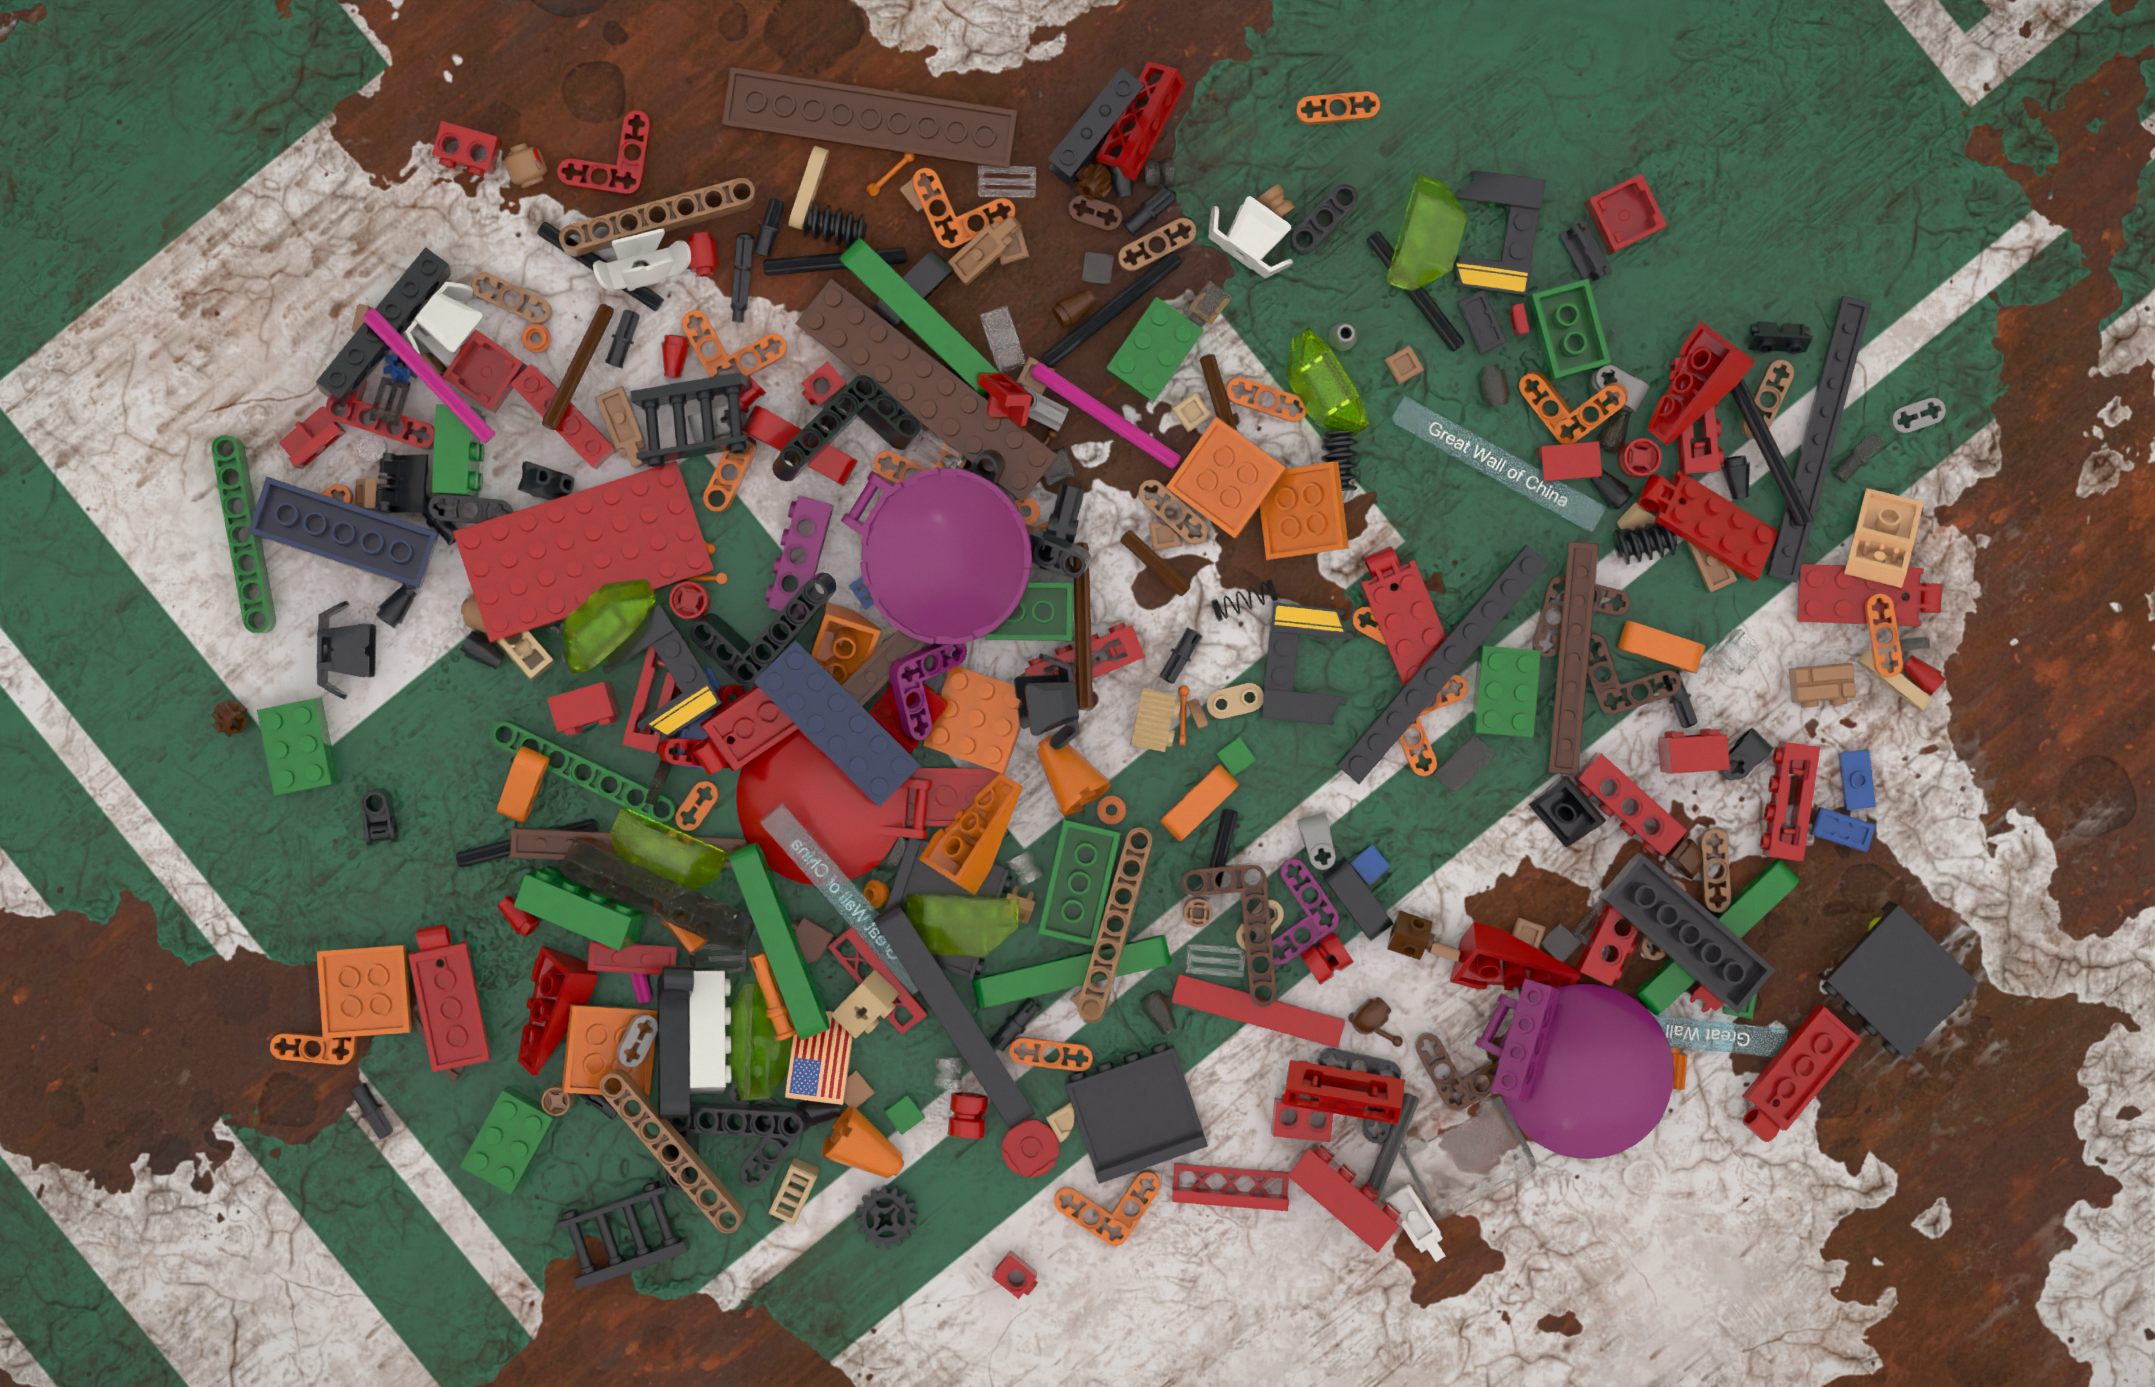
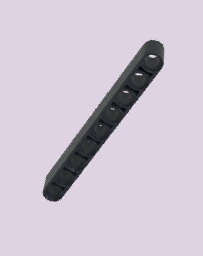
[873,903,1035,1130]

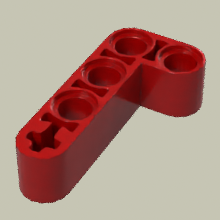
[325,380,435,450]
[742,405,858,486]

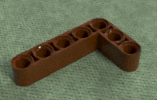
[1181,863,1276,1007]

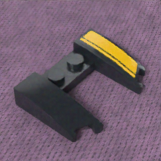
[1445,171,1546,297]
[1261,602,1354,725]
[600,604,724,742]

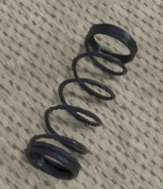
[1211,579,1278,622]

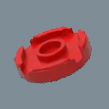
[1002,1119,1059,1177]

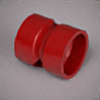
[1617,438,1662,478]
[669,581,711,620]
[1300,932,1354,985]
[947,1092,988,1139]

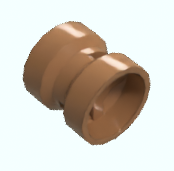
[1256,184,1296,218]
[1183,897,1213,928]
[541,1084,574,1116]

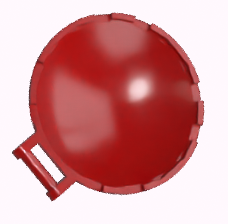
[736,729,932,886]

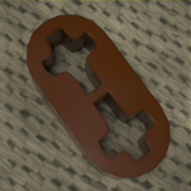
[1069,195,1122,232]

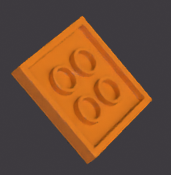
[1166,417,1287,538]
[1260,462,1349,560]
[923,666,1021,774]
[317,944,412,1039]
[562,1004,657,1097]

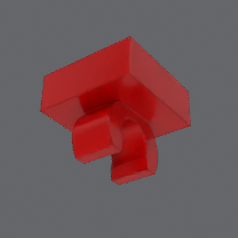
[1689,983,1723,1013]

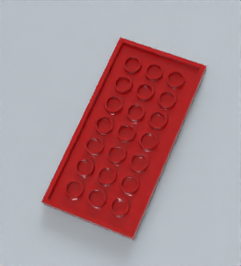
[453,461,714,643]

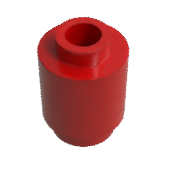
[687,232,719,277]

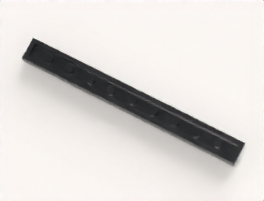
[1766,296,1872,583]
[1336,545,1549,784]

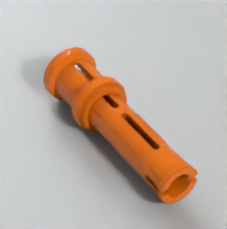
[749,951,797,1041]

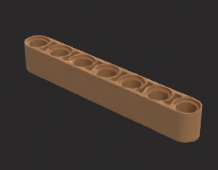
[559,178,756,256]
[1078,828,1153,1024]
[599,1069,745,1234]

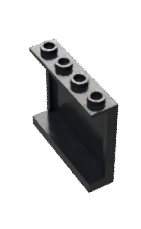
[873,838,1013,980]
[1817,901,1978,1059]
[1065,1042,1208,1184]

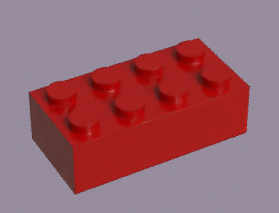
[1287,1144,1403,1253]

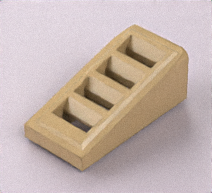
[769,1157,820,1225]

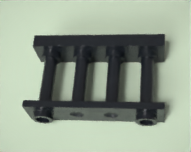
[1047,67,1144,188]
[631,372,757,467]
[555,1180,690,1290]

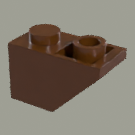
[792,915,835,964]

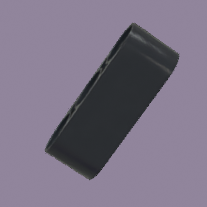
[1290,184,1358,255]
[874,249,954,328]
[1321,857,1394,941]

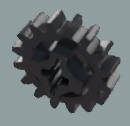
[855,1184,918,1249]

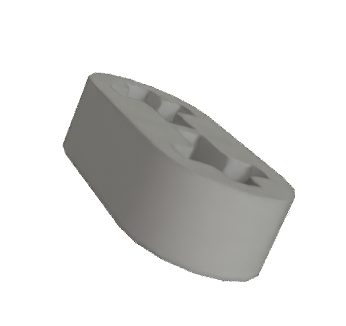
[1889,398,1946,434]
[616,1013,658,1067]

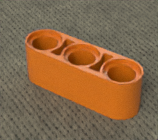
[703,433,757,513]
[1617,620,1705,674]
[496,746,550,824]
[1159,763,1239,842]

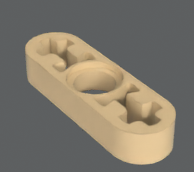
[789,146,829,230]
[1857,649,1932,712]

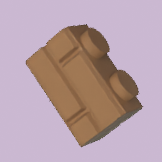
[1789,663,1856,708]

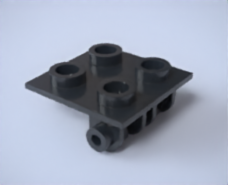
[376,453,429,513]

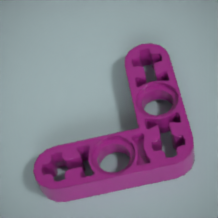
[890,643,967,740]
[1272,858,1339,965]

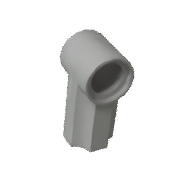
[1023,387,1069,432]

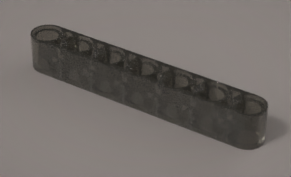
[560,841,755,952]

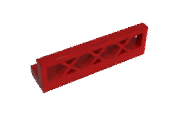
[1096,61,1186,181]
[828,924,928,1035]
[1171,1163,1289,1211]

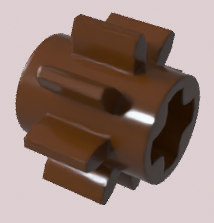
[1076,163,1112,200]
[211,698,250,737]

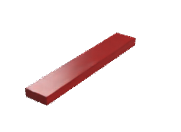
[1171,973,1346,1048]

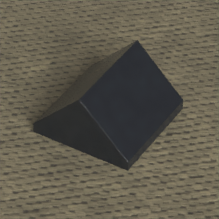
[1529,775,1606,848]

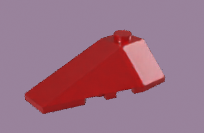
[1647,321,1755,446]
[1450,922,1581,991]
[518,946,599,1076]

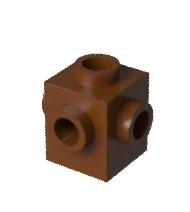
[1387,911,1435,960]

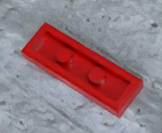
[587,941,677,975]

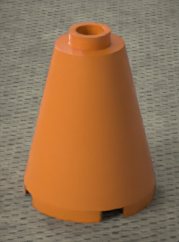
[1037,735,1111,817]
[821,1107,904,1178]

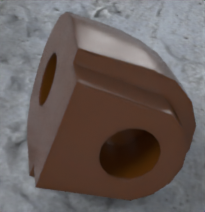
[1664,836,1702,879]
[1351,997,1392,1035]

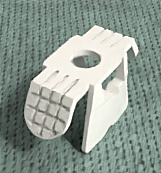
[1208,196,1293,278]
[593,229,691,292]
[404,282,483,367]

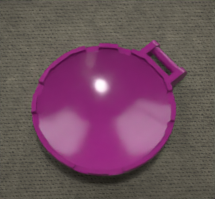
[841,468,1032,645]
[1474,984,1674,1159]

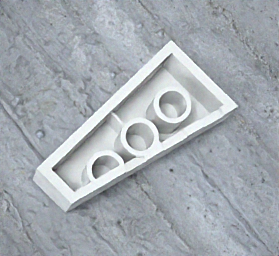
[689,971,731,1094]

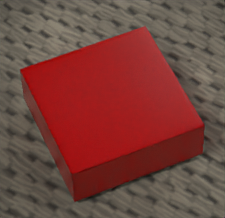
[1508,303,1530,337]

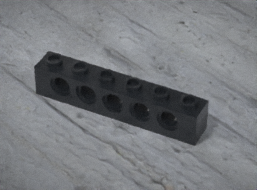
[316,247,451,408]

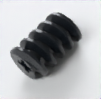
[804,202,867,248]
[1321,431,1358,491]
[1613,523,1677,565]

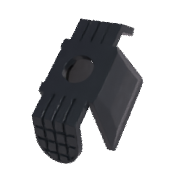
[316,601,376,699]
[1014,653,1080,750]

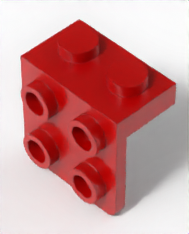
[869,670,948,754]

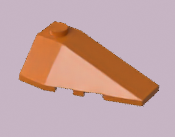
[810,602,881,685]
[919,773,1023,895]

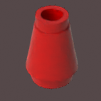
[661,335,690,378]
[1902,655,1946,696]
[498,895,541,938]

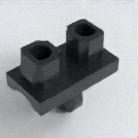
[518,461,575,501]

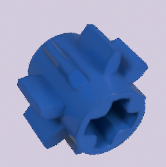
[383,353,418,385]

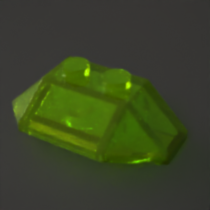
[1386,174,1468,292]
[1286,327,1370,437]
[563,579,656,674]
[610,807,729,897]
[906,893,1019,957]
[729,983,791,1100]

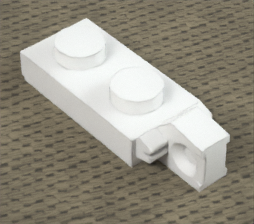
[1384,1183,1445,1262]

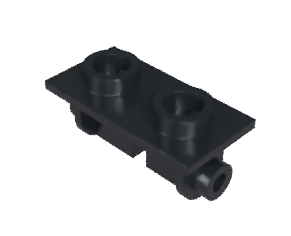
[1559,221,1612,283]
[1748,321,1813,354]

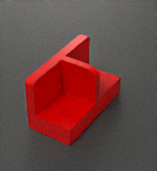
[977,373,1032,427]
[280,406,346,469]
[1537,441,1602,481]

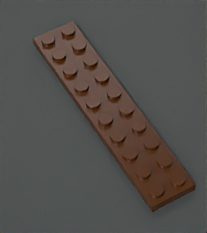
[722,67,1018,170]
[795,278,1058,503]

